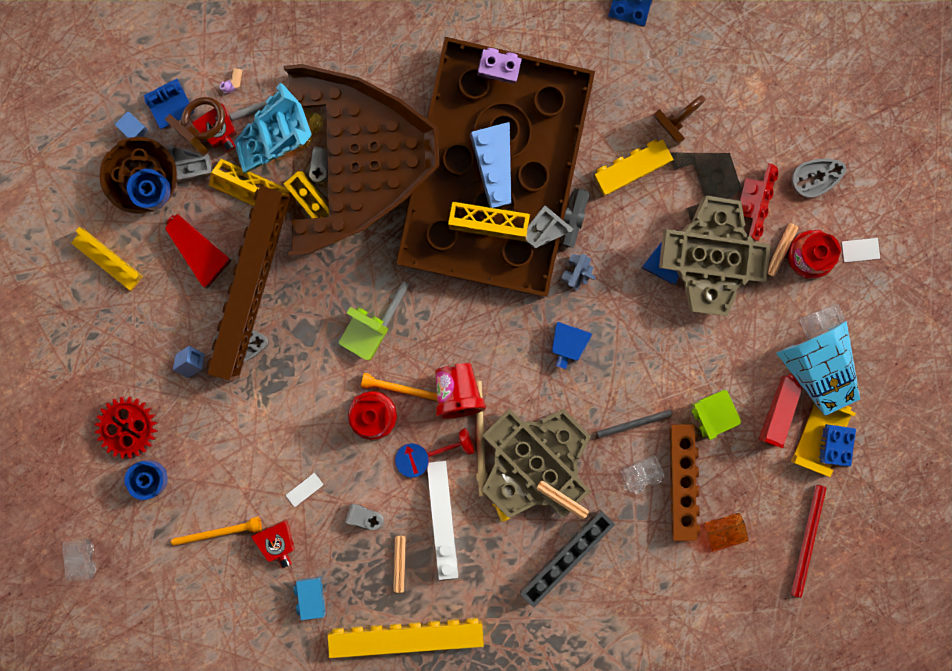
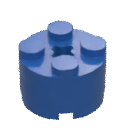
[127,169,171,210]
[124,460,168,500]

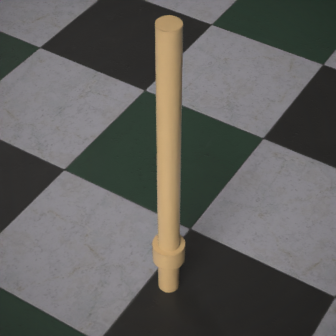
[475,381,488,496]

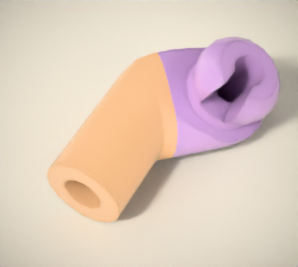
[220,68,242,94]

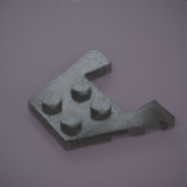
[670,152,742,222]

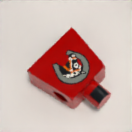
[192,103,237,153]
[251,519,295,569]

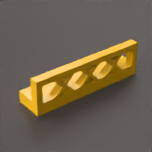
[209,159,290,206]
[448,202,530,242]
[71,227,144,291]

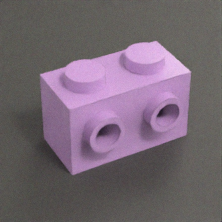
[477,48,522,84]

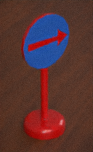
[395,428,474,478]

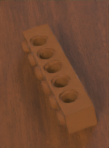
[669,424,700,541]

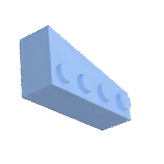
[470,122,511,208]

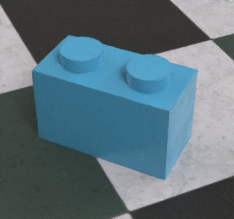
[294,576,326,620]

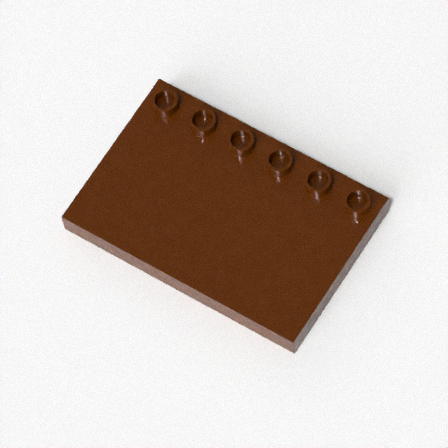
[396,37,595,298]

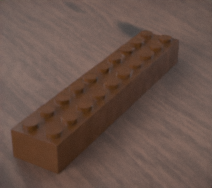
[207,186,291,381]

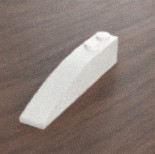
[427,461,458,580]

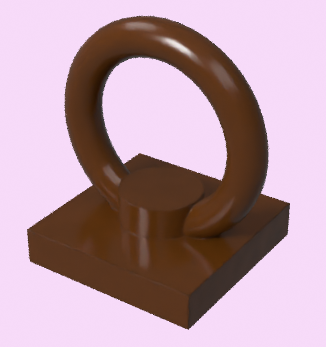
[654,95,706,145]
[165,97,225,156]

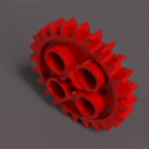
[95,396,158,459]

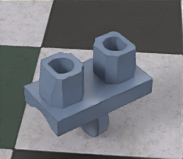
[561,254,596,290]

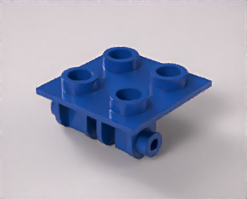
[608,0,652,26]
[143,78,194,129]
[819,424,856,466]

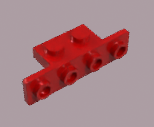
[740,163,779,241]

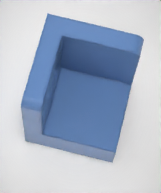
[115,112,148,138]
[173,346,205,378]

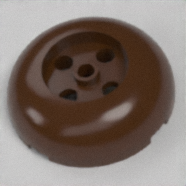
[99,137,178,214]

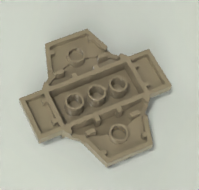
[659,196,771,316]
[481,408,591,518]

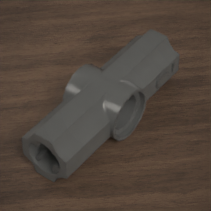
[559,188,590,248]

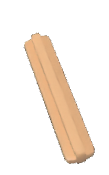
[767,223,798,277]
[536,481,589,519]
[393,536,406,593]

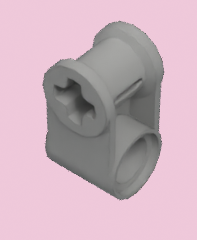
[309,146,328,185]
[345,503,384,530]

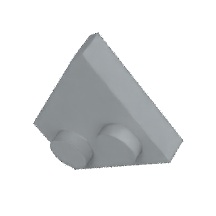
[168,145,212,182]
[526,206,573,248]

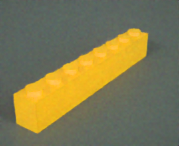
[328,618,484,658]

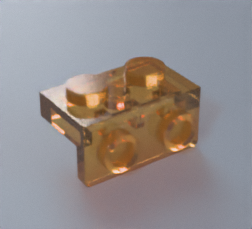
[703,513,749,552]

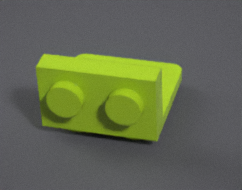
[339,307,388,361]
[691,390,741,440]

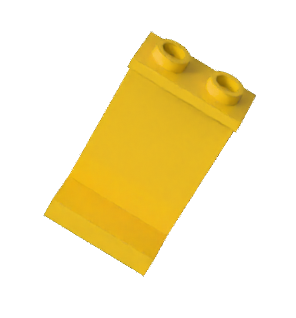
[791,403,856,477]

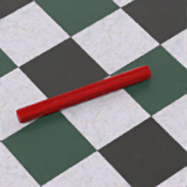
[791,485,827,598]

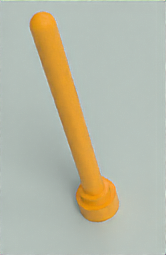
[361,373,438,401]
[170,516,262,546]

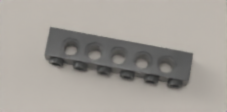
[519,509,616,608]

